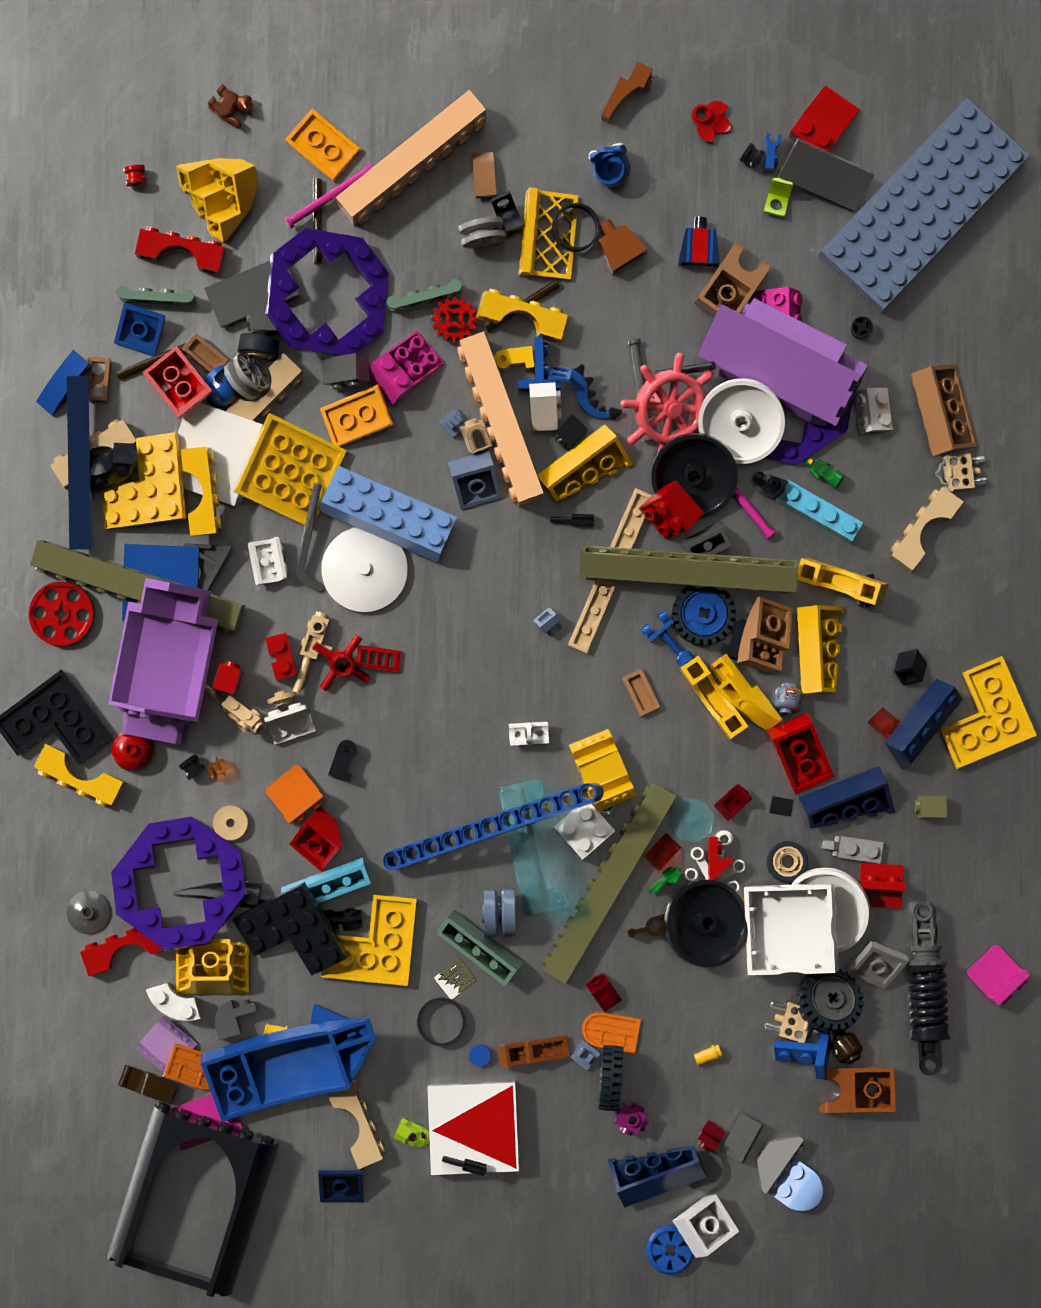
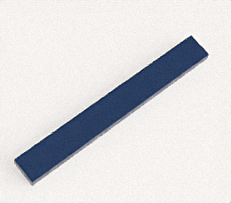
[67,376,91,550]

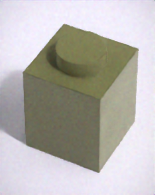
[914,796,947,818]

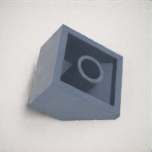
[448,450,502,510]

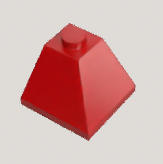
[289,807,342,872]

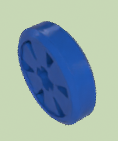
[646,1225,694,1275]

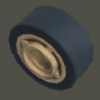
[238,333,280,360]
[766,841,808,882]

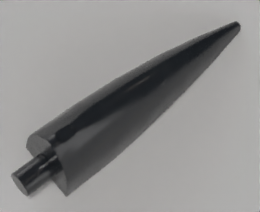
[173,881,271,908]

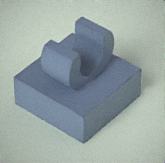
[439,408,467,439]
[533,607,562,636]
[570,1040,601,1070]

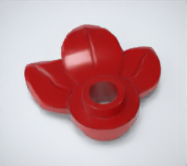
[691,101,731,143]

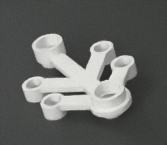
[684,830,746,892]

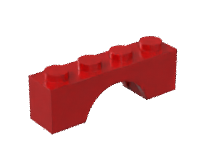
[135,227,226,275]
[80,922,167,977]

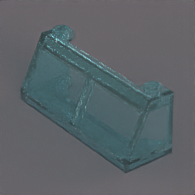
[498,778,568,916]

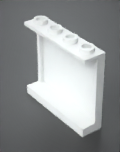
[178,403,263,507]

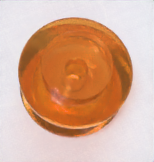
[206,756,228,780]

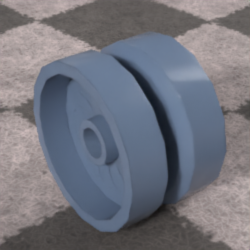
[482,888,516,937]

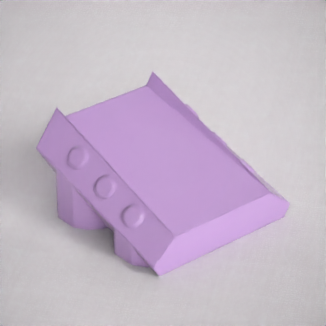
[135,1016,198,1072]

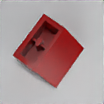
[639,481,704,540]

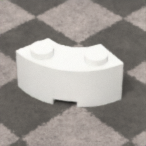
[146,982,203,1021]

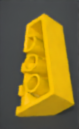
[537,425,634,502]
[797,605,845,694]

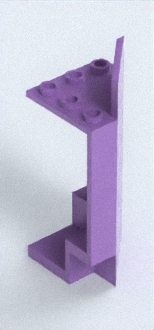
[697,298,867,426]
[108,578,218,745]

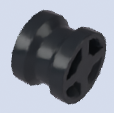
[739,143,765,170]
[850,316,873,339]
[179,754,206,780]

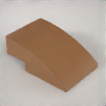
[737,597,793,674]

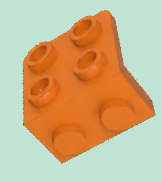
[265,765,324,824]

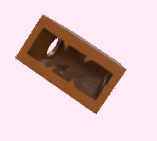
[599,219,647,275]

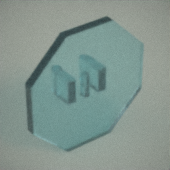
[669,797,713,842]

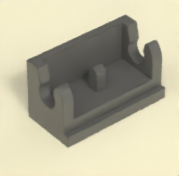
[720,1113,764,1164]

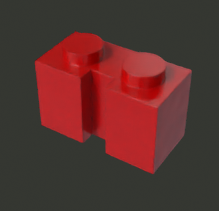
[265,633,298,682]
[212,661,244,697]

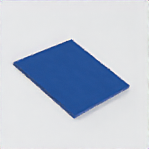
[122,544,199,621]

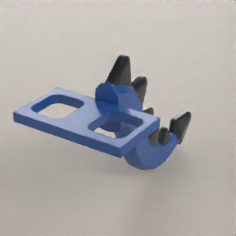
[548,364,622,420]

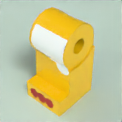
[494,346,535,371]

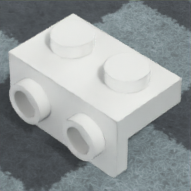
[854,388,893,434]
[248,537,288,586]

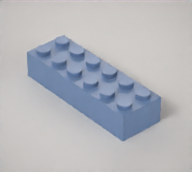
[320,466,457,563]

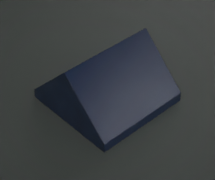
[318,1168,364,1202]

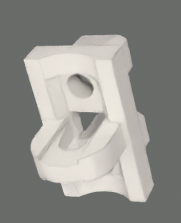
[509,722,549,746]

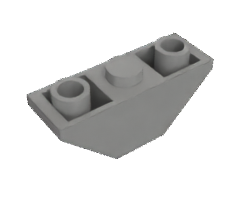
[756,1136,804,1194]

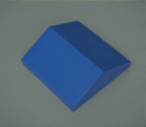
[114,303,165,356]

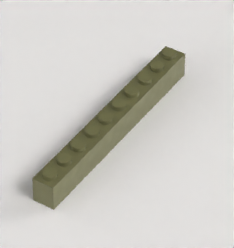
[30,540,245,633]
[580,545,799,594]
[542,783,676,984]

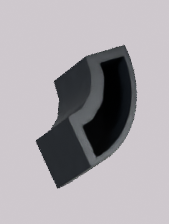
[90,443,136,490]

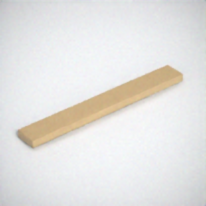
[568,488,653,654]

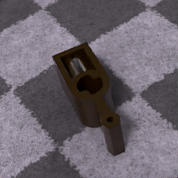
[627,913,665,937]
[118,1064,180,1105]

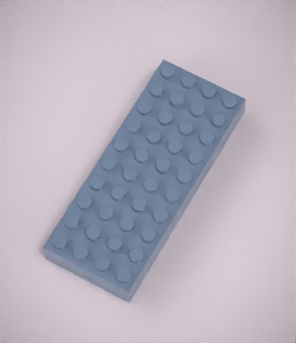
[819,98,1030,313]

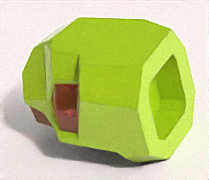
[393,1117,430,1148]

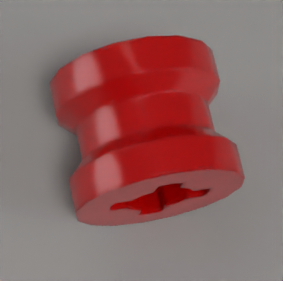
[124,164,147,187]

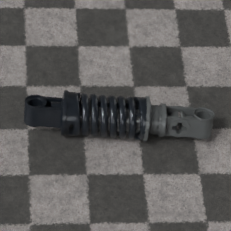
[907,901,951,1075]

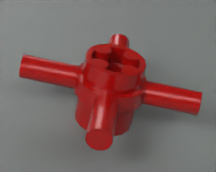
[312,634,370,691]

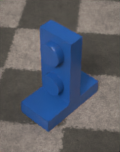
[518,337,561,392]
[774,1031,831,1079]

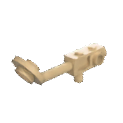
[267,611,333,707]
[204,684,265,735]

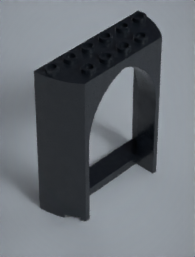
[107,1102,279,1297]

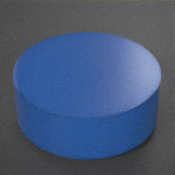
[469,1044,491,1067]

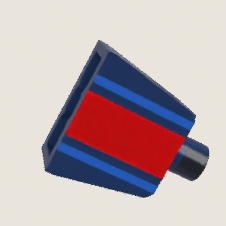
[678,217,720,268]

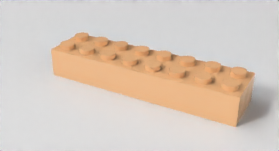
[336,90,486,226]
[457,332,543,507]

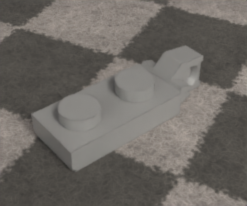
[822,836,884,864]

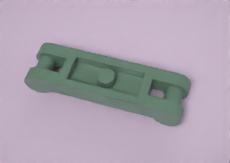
[387,279,462,312]
[117,286,196,306]

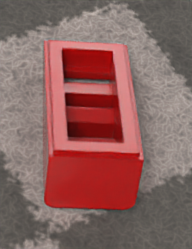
[355,645,401,672]

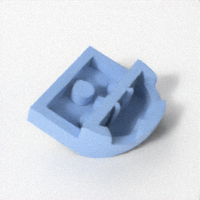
[770,1158,825,1212]

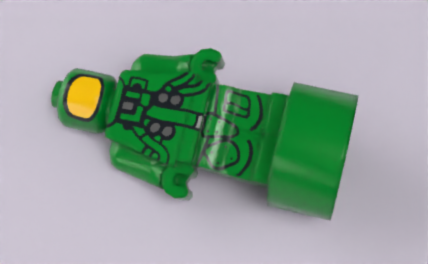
[805,457,845,489]

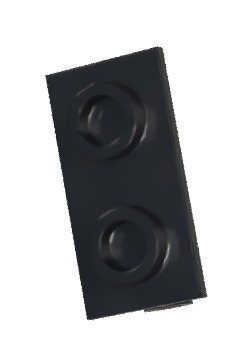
[753,471,788,499]
[323,908,363,932]

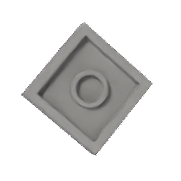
[848,941,909,989]

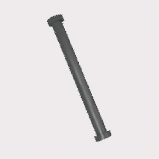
[628,339,654,442]

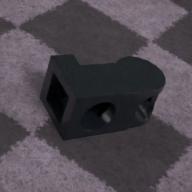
[719,619,747,661]
[328,740,357,783]

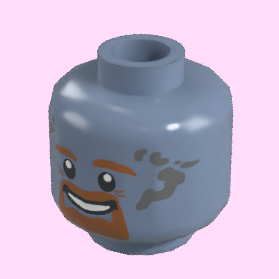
[773,683,803,717]

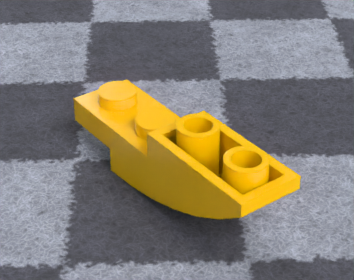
[709,654,783,730]

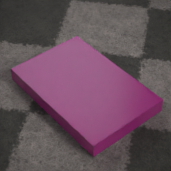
[170,1094,243,1151]

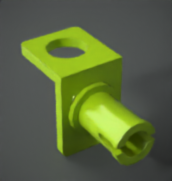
[764,166,794,217]

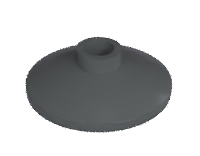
[67,891,110,934]

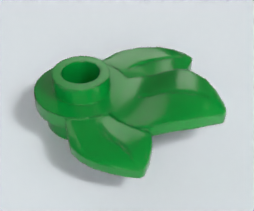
[648,866,683,894]

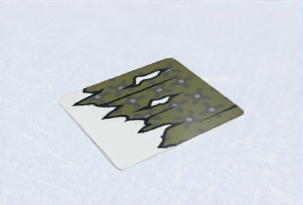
[434,958,476,999]

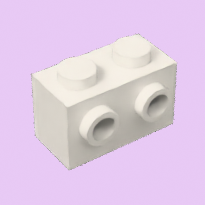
[529,382,562,431]

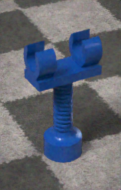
[640,610,694,667]

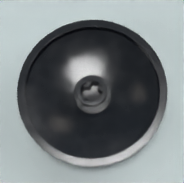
[651,433,738,518]
[664,880,748,967]

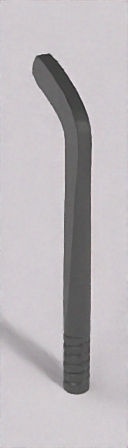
[295,483,324,592]

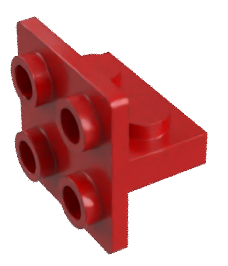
[859,863,906,909]

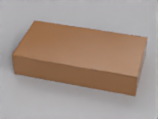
[181,333,228,373]
[622,668,660,717]

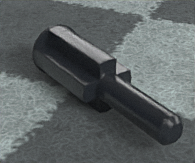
[550,514,595,527]
[442,1156,487,1177]

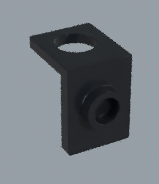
[490,191,525,235]

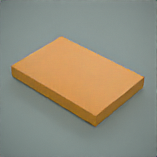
[285,108,361,182]
[320,385,394,447]

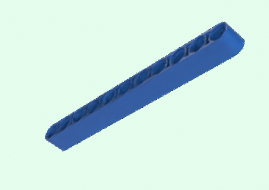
[383,782,604,870]

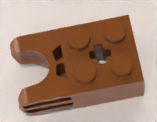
[819,1068,896,1113]

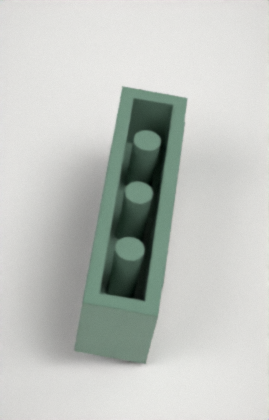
[436,910,523,986]

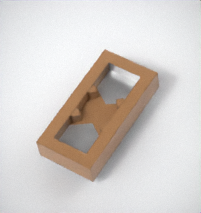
[87,357,111,402]

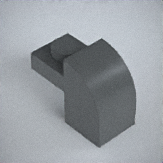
[215,999,258,1040]

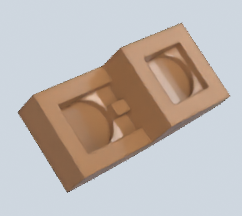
[472,152,497,199]

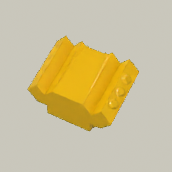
[569,729,637,813]
[176,939,249,996]

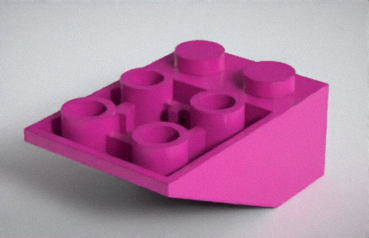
[369,331,444,406]

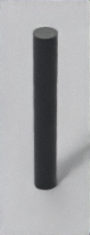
[655,361,716,374]

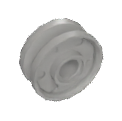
[459,217,506,248]
[224,352,270,400]

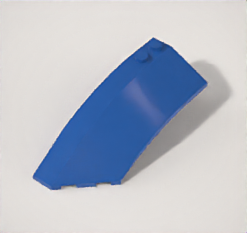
[201,1017,376,1122]

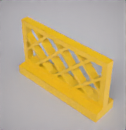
[518,188,579,280]

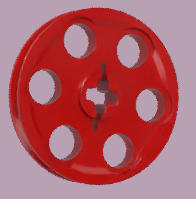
[28,581,94,647]

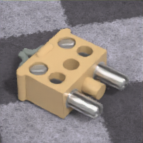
[935,453,987,492]
[765,1001,818,1043]

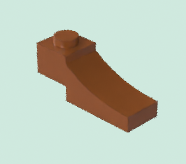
[601,62,654,123]
[497,1035,570,1067]

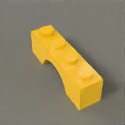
[476,289,568,342]
[181,446,222,536]
[798,558,888,605]
[679,656,748,740]
[34,744,125,808]

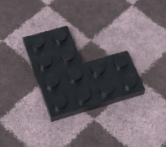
[0,669,114,764]
[232,882,349,976]

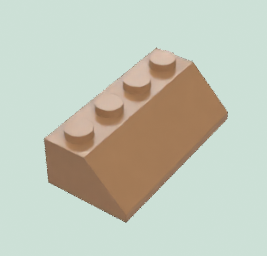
[911,364,978,456]

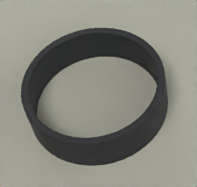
[552,203,600,252]
[417,997,465,1046]

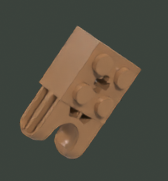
[694,242,771,318]

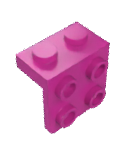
[751,287,803,322]
[966,945,1030,1006]

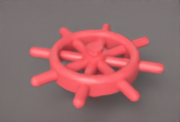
[620,353,714,452]

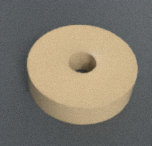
[213,806,248,840]

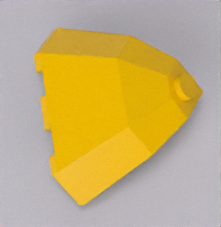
[176,158,258,242]

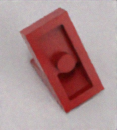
[708,837,735,880]

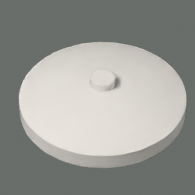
[698,379,785,464]
[322,527,408,613]
[791,868,870,952]

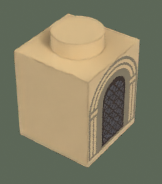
[460,418,492,453]

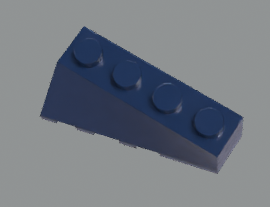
[884,679,963,770]
[798,766,895,829]
[608,1146,706,1208]

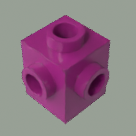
[613,1102,649,1136]

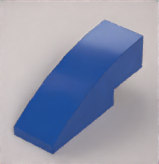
[36,350,92,416]

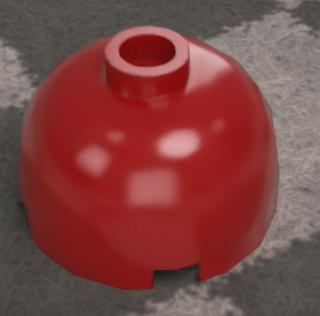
[112,733,155,772]

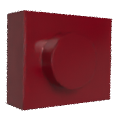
[713,783,752,821]
[586,973,622,1012]
[696,1120,726,1152]

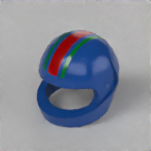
[204,365,239,408]

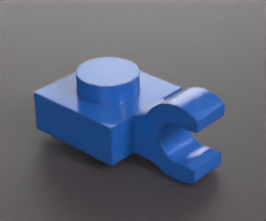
[764,133,782,173]

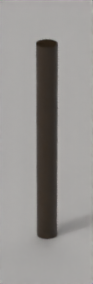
[313,178,322,264]
[483,280,560,332]
[116,342,187,380]

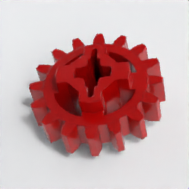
[431,296,478,343]

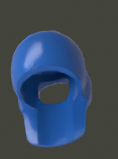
[589,143,631,188]

